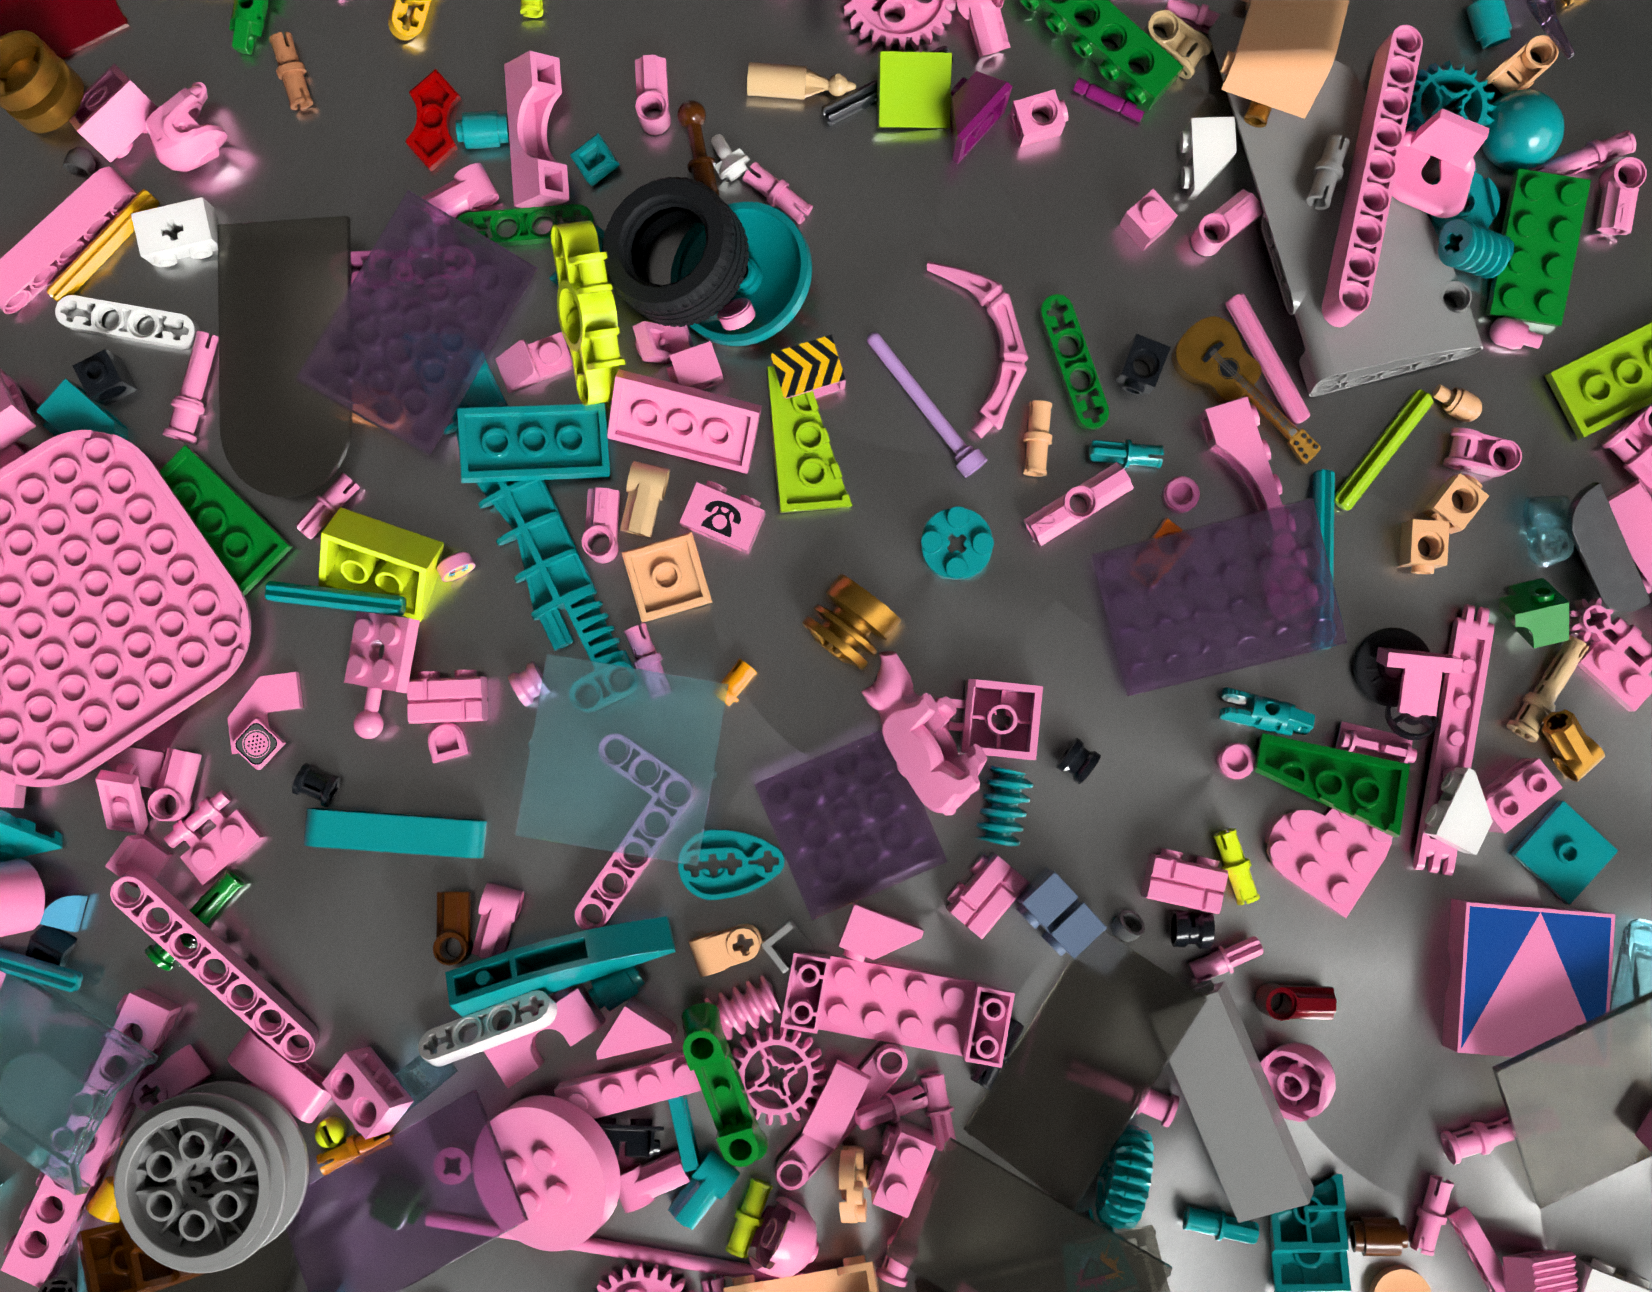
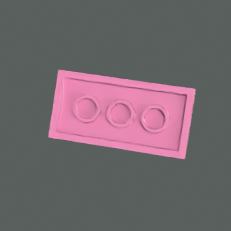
[607,369,762,474]

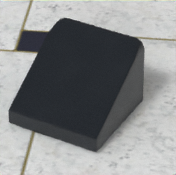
[25,925,77,967]

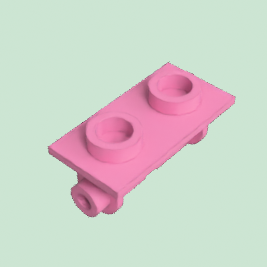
[1336,721,1417,764]

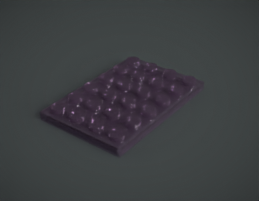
[296,190,538,456]
[1091,498,1348,696]

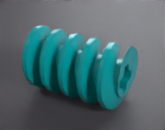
[1438,219,1514,279]
[974,766,1034,847]

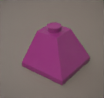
[950,71,1013,164]

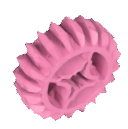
[731,1023,826,1125]

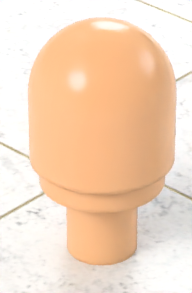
[1432,384,1482,422]

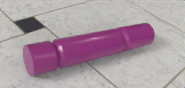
[1073,77,1145,123]

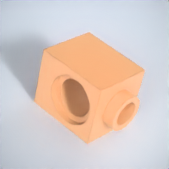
[1422,473,1489,534]
[1399,519,1450,574]

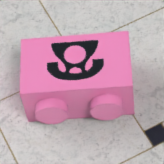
[679,480,766,555]

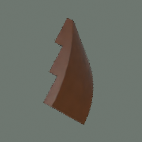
[76,1219,205,1292]

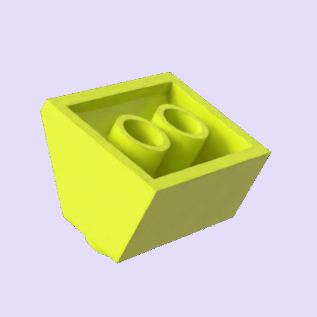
[318,507,444,622]

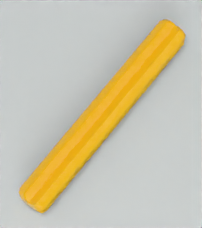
[47,189,159,302]

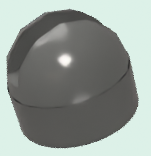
[63,147,96,179]
[1112,910,1145,943]

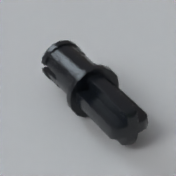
[970,1018,1024,1091]

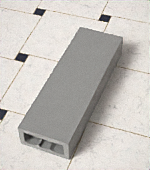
[1149,980,1314,1223]

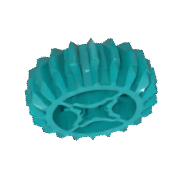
[1405,60,1497,159]
[1095,1124,1154,1229]

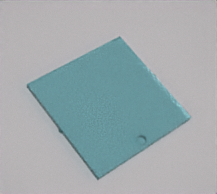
[515,654,729,866]

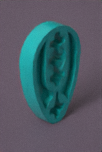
[678,829,785,900]

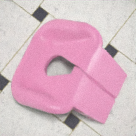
[1392,108,1490,218]

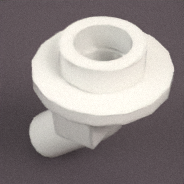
[711,134,750,182]

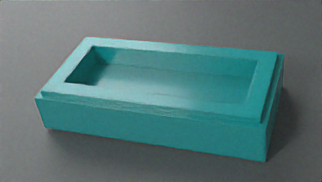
[668,1095,701,1172]

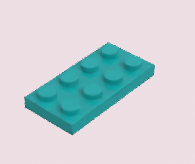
[457,403,610,483]

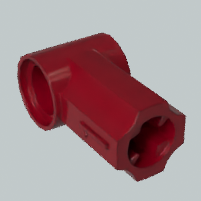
[1255,983,1337,1021]

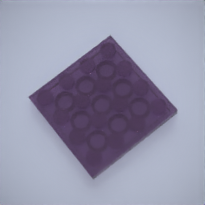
[754,730,948,920]

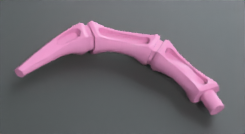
[927,261,1028,438]

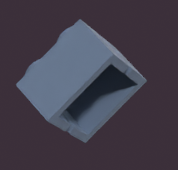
[1016,867,1107,959]

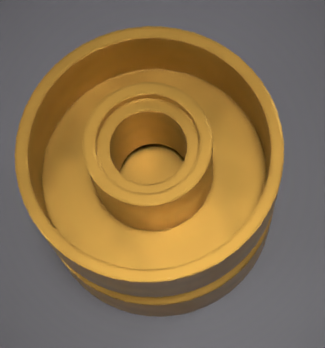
[0,30,84,133]

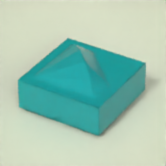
[570,133,620,186]

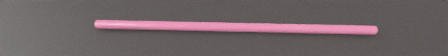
[427,1210,805,1282]

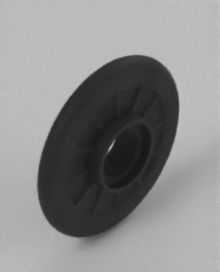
[1353,628,1430,707]

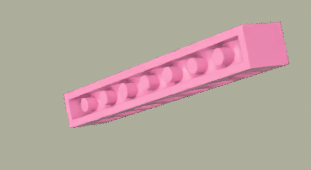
[1,988,183,1288]

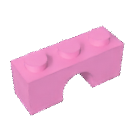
[484,984,606,1088]

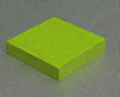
[877,51,952,129]

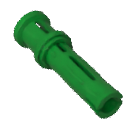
[145,869,244,971]

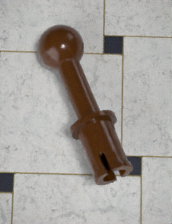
[677,100,719,195]

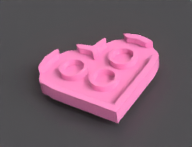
[1265,807,1393,918]

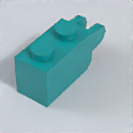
[36,378,129,440]

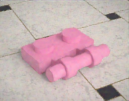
[1577,617,1652,712]
[164,790,264,885]

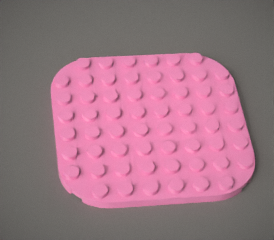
[0,430,251,787]

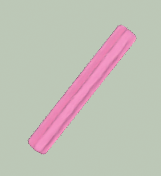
[1226,293,1310,425]

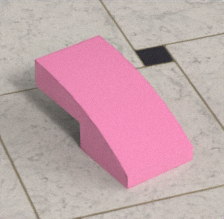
[802,1059,871,1149]

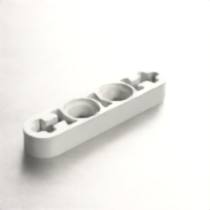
[55,295,200,350]
[418,990,558,1067]

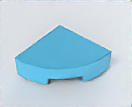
[40,894,88,932]

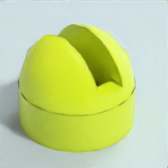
[315,1116,347,1148]

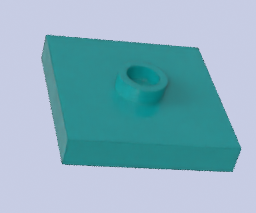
[1511,801,1618,905]

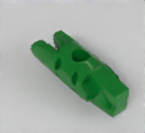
[229,0,268,55]

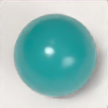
[1481,89,1565,172]

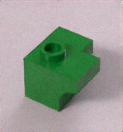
[1499,578,1569,648]

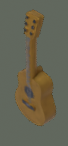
[1172,316,1321,464]

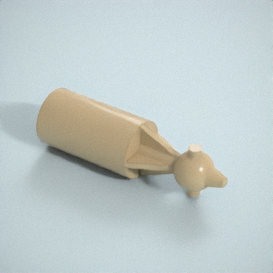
[747,62,856,100]

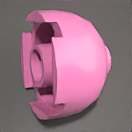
[1260,1042,1336,1122]
[749,1197,819,1278]

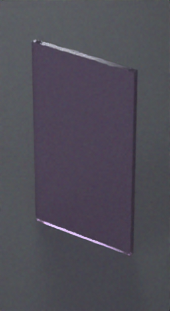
[286,1090,529,1292]

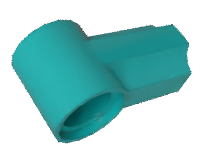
[668,1149,740,1230]

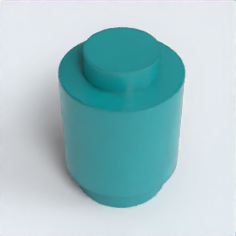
[1466,0,1513,49]
[456,110,510,149]
[588,966,646,1012]

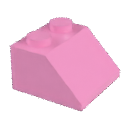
[69,63,158,163]

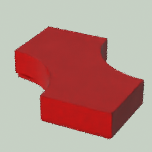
[405,69,461,172]

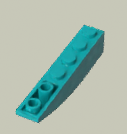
[445,916,676,1017]

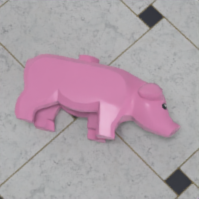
[861,651,987,816]

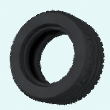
[602,176,749,327]

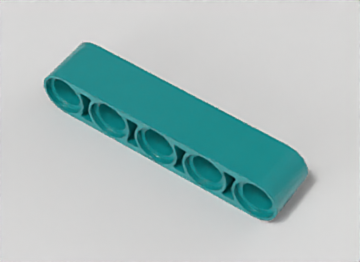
[304,808,487,858]

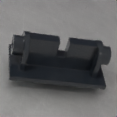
[594,1117,664,1158]

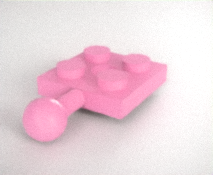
[344,611,420,739]

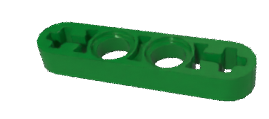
[453,204,596,249]
[1039,294,1109,431]

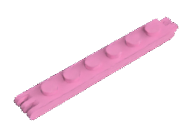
[1413,604,1494,876]

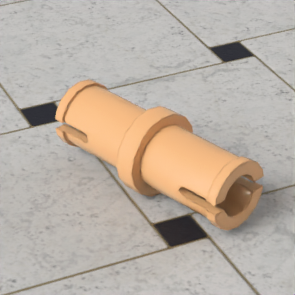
[1023,400,1052,477]

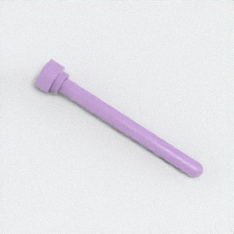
[867,332,988,478]

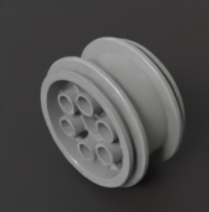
[114,1081,309,1274]

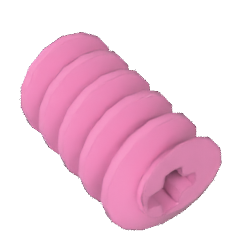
[704,975,783,1040]

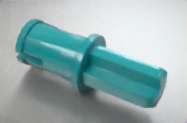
[1089,439,1164,468]
[1182,1206,1259,1245]

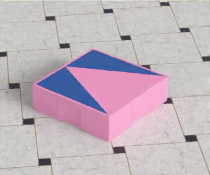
[1442,898,1615,1065]

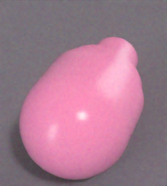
[1489,317,1543,350]

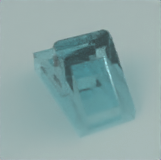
[394,1049,458,1117]

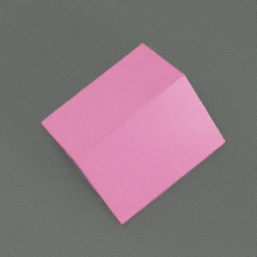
[596,996,678,1060]

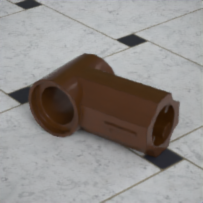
[433,891,473,966]

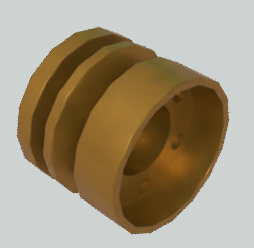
[802,573,901,670]

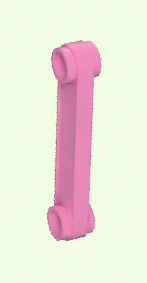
[775,1043,908,1190]

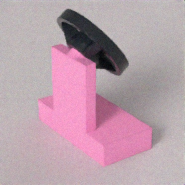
[1376,647,1463,740]

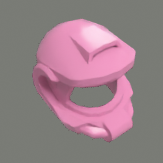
[146,82,228,172]

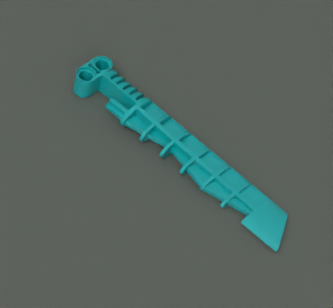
[399,333,639,713]

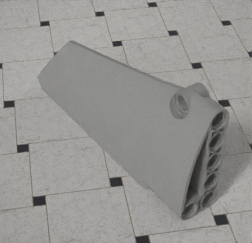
[1208,12,1483,397]

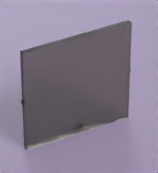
[1492,991,1652,1209]

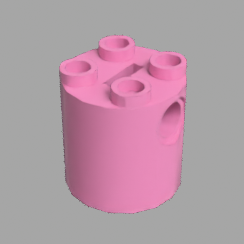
[0,859,45,937]

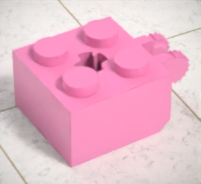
[936,679,1043,760]

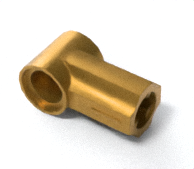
[1542,709,1605,782]

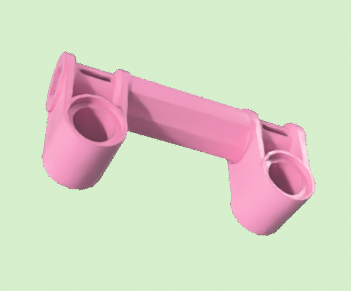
[1601,405,1652,496]

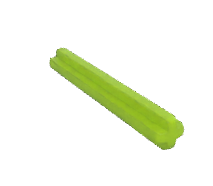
[1334,389,1433,511]

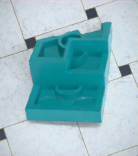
[1270,1174,1352,1292]

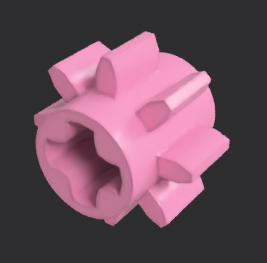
[1569,598,1615,642]

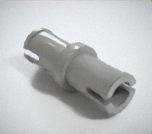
[1306,134,1350,210]

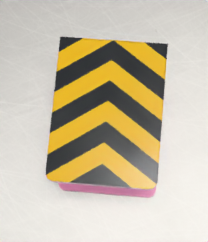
[771,334,846,399]

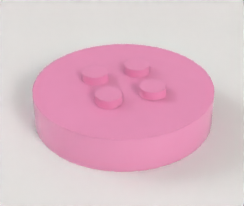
[474,1095,621,1251]

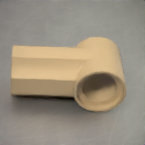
[620,461,670,538]

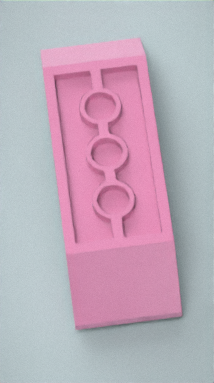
[780,952,1015,1068]

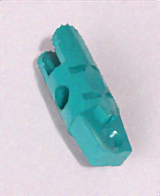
[1219,687,1315,736]

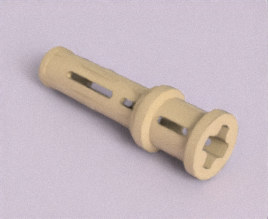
[1506,636,1589,742]

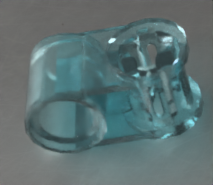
[1523,495,1574,567]

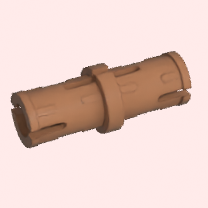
[269,32,313,110]

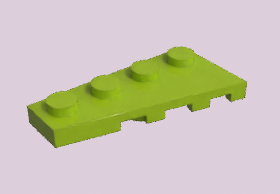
[766,366,853,513]

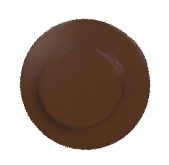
[1349,1217,1408,1256]

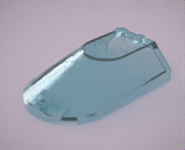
[0,975,159,1196]

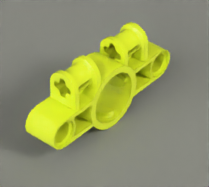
[551,220,626,406]

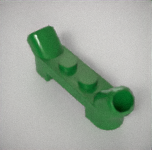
[681,1002,768,1167]

